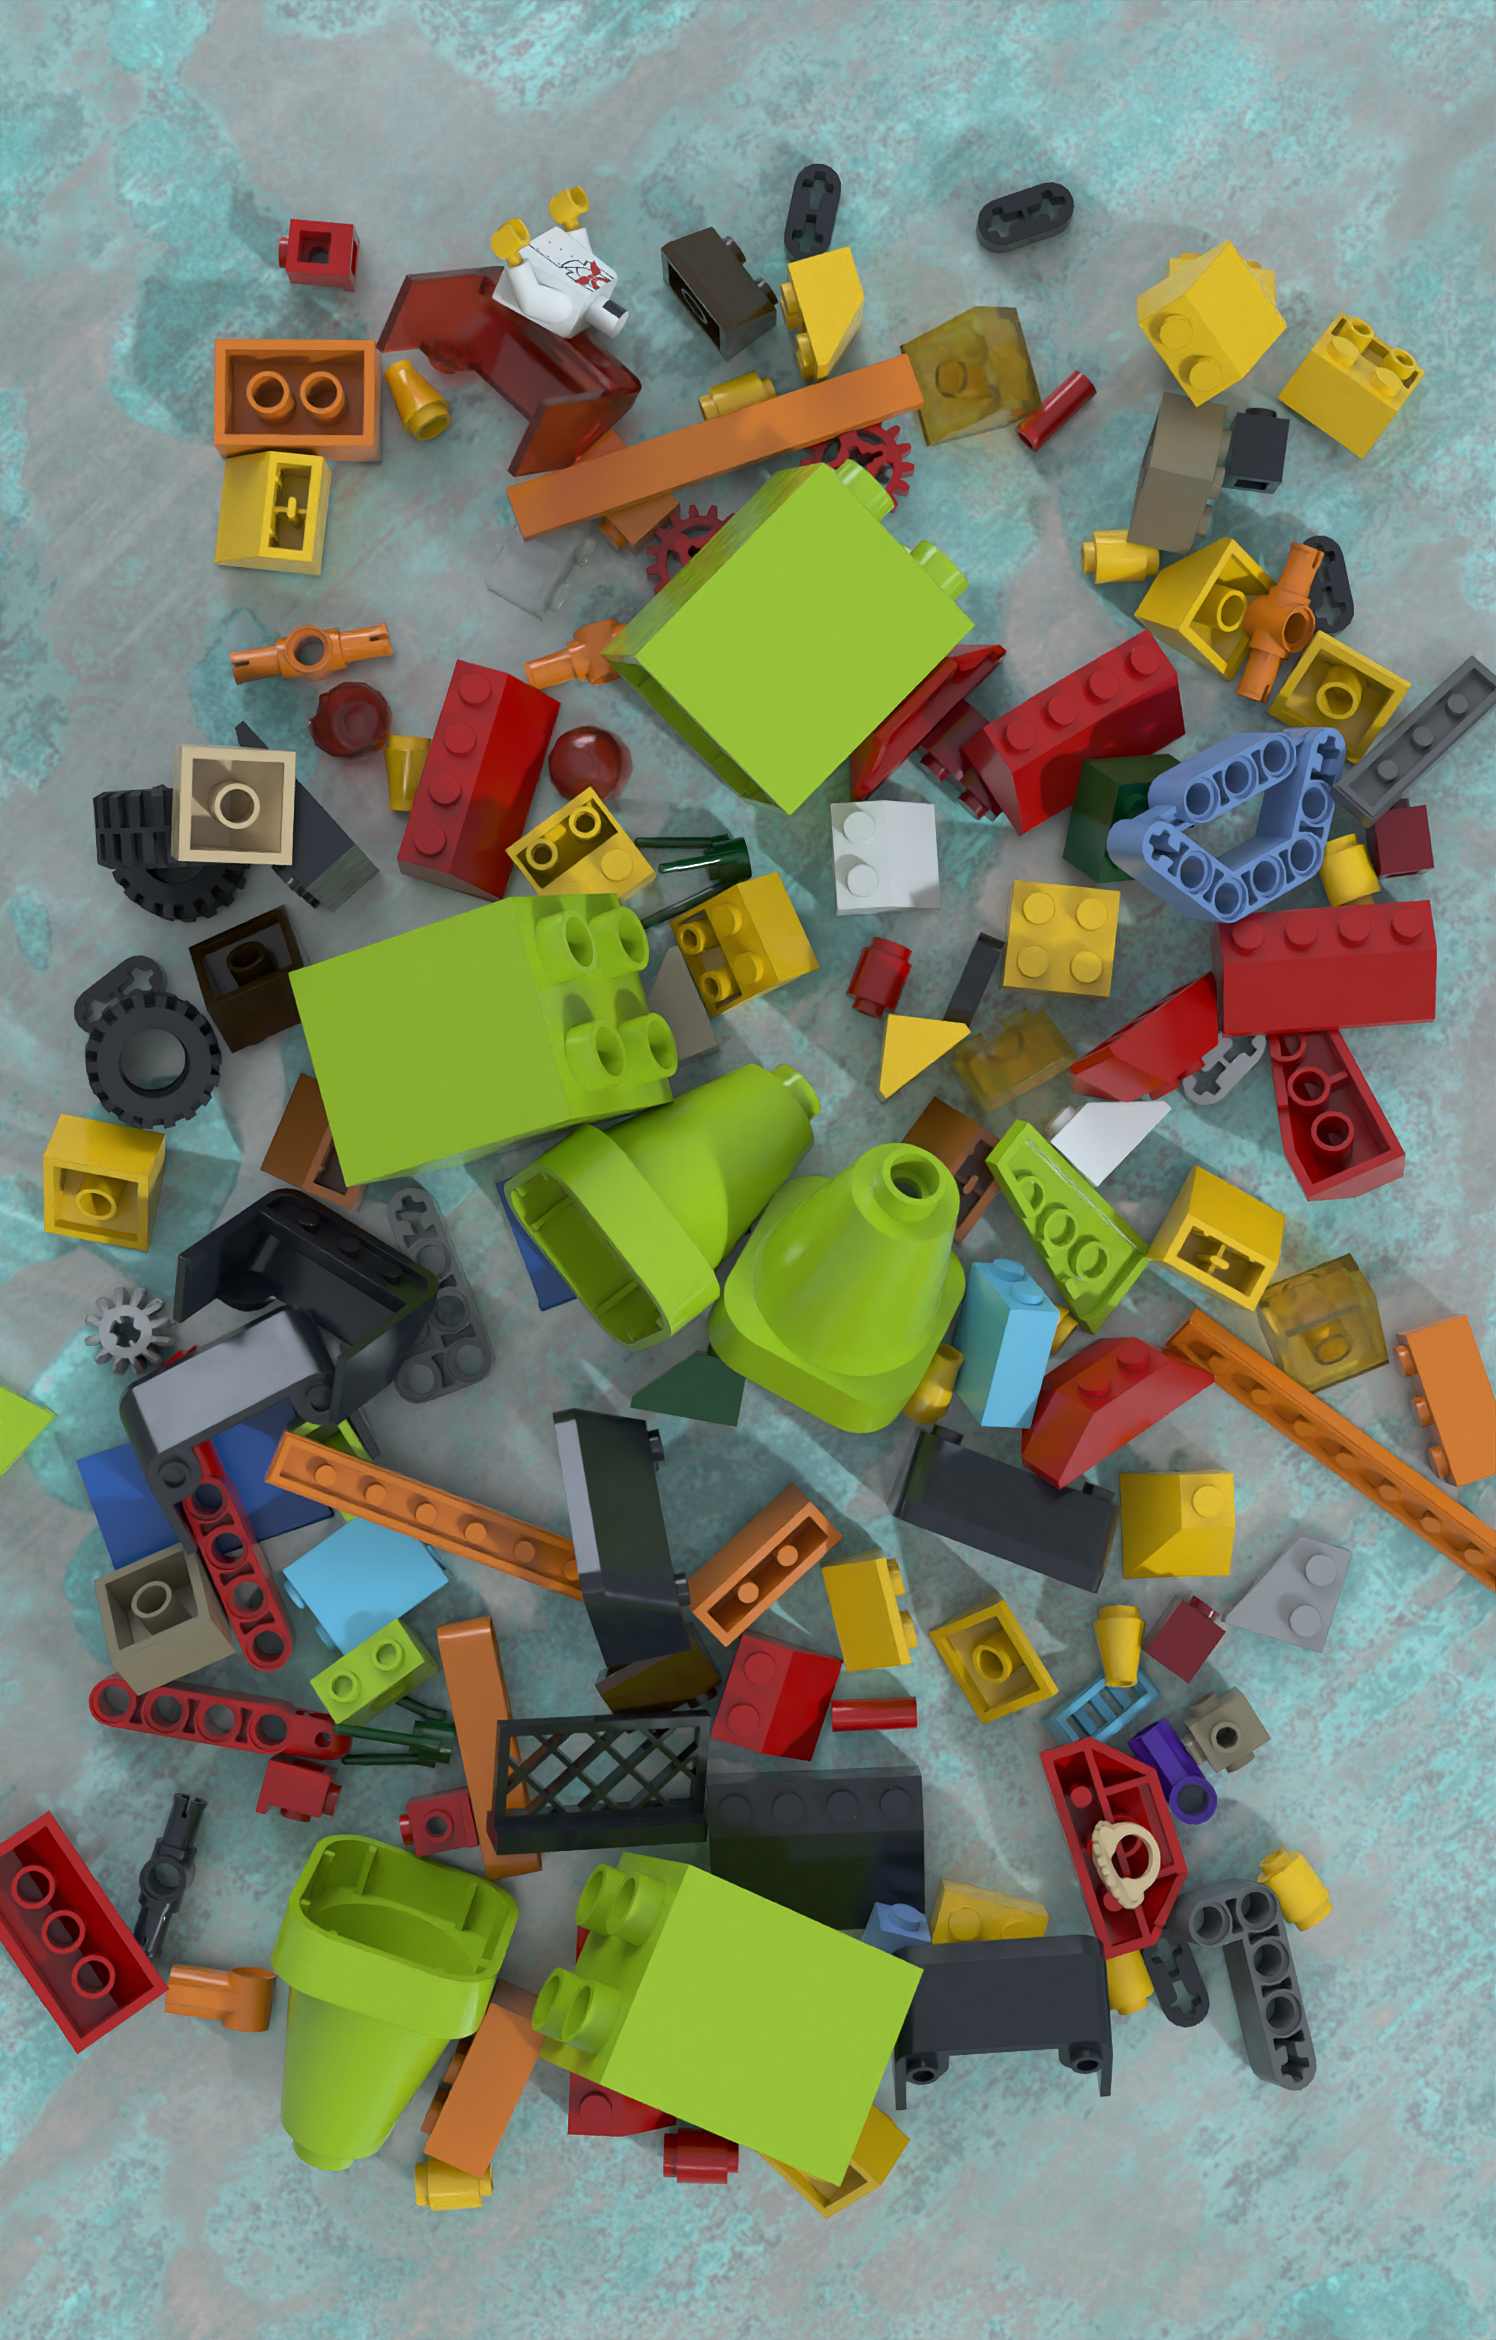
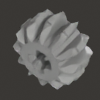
[84,1287,176,1376]

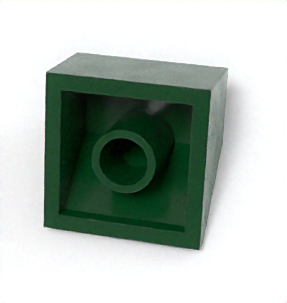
[630,1342,746,1427]

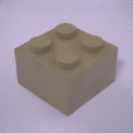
[1126,391,1232,556]
[93,1542,236,1696]

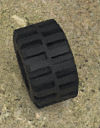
[112,784,250,923]
[93,788,223,869]
[85,990,222,1130]

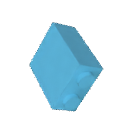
[952,1258,1060,1429]
[283,1517,454,1656]

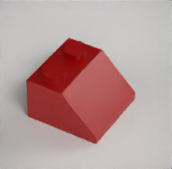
[710,1628,843,1762]

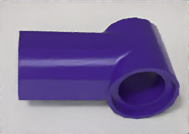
[1127,1717,1217,1825]

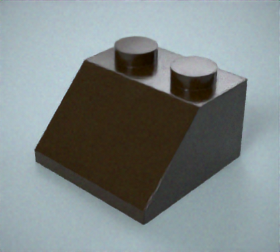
[661,227,779,362]
[188,904,312,1054]
[595,1621,722,1735]

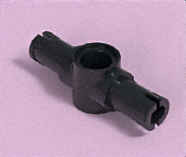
[133,1793,208,1958]

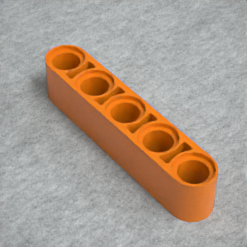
[437,1615,543,1882]

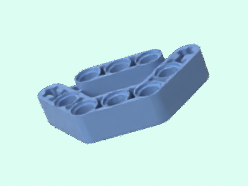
[1107,727,1346,923]

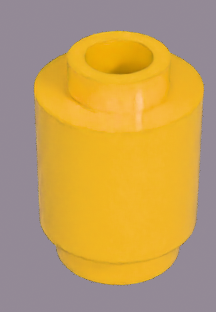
[697,370,777,421]
[1081,529,1159,584]
[1318,833,1382,907]
[1256,1848,1334,1931]
[1106,1950,1155,2015]
[415,2156,493,2211]

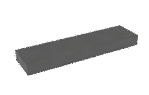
[1329,655,1496,829]

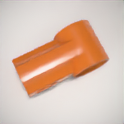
[165,1964,276,2032]

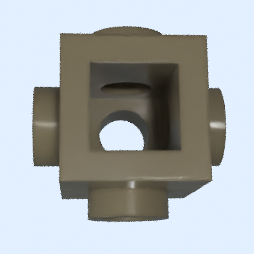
[1181,1686,1271,1773]

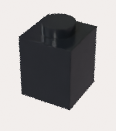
[1222,408,1290,494]

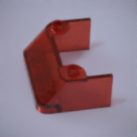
[376,266,642,477]

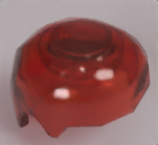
[307,682,393,762]
[547,725,633,802]

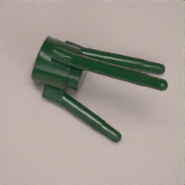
[634,834,752,930]
[333,1696,456,1768]

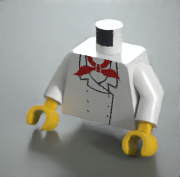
[490,186,629,339]

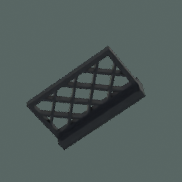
[486,1709,711,1856]

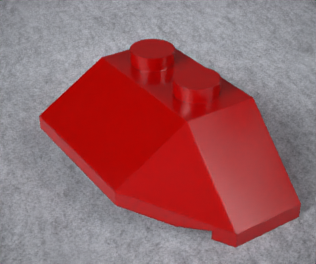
[849,644,1007,802]
[1067,971,1218,1103]
[1021,1337,1214,1490]
[1038,1736,1188,1960]

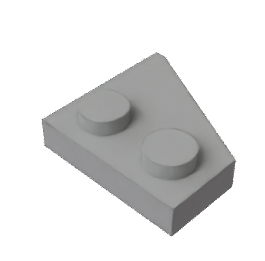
[1221,1534,1352,1653]

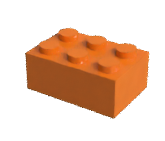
[214,339,382,461]
[420,1978,546,2179]

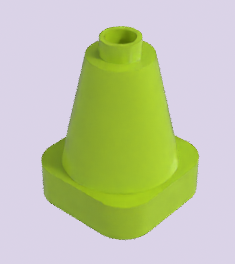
[504,1063,821,1352]
[707,1143,965,1433]
[270,1834,519,2171]

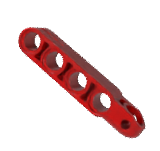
[182,1438,296,1672]
[89,1672,353,1760]

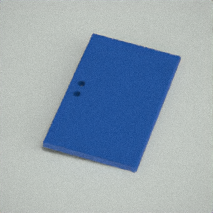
[76,1398,334,1571]

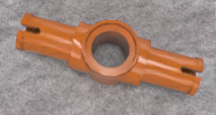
[1235,542,1325,704]
[523,619,627,691]
[230,622,393,685]

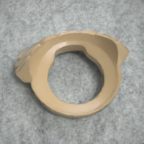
[1092,1821,1161,1909]

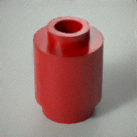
[845,937,912,1019]
[663,2128,739,2184]

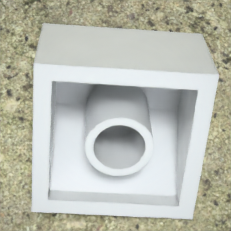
[829,800,941,916]
[1043,1101,1172,1188]

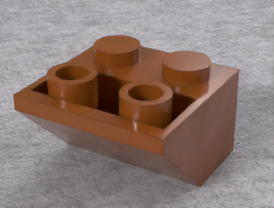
[260,1073,370,1211]
[901,1096,1001,1244]

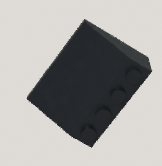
[235,721,380,912]
[707,1766,925,1930]

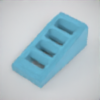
[1041,1664,1161,1745]

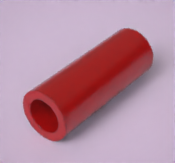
[1015,370,1097,452]
[831,1696,917,1732]

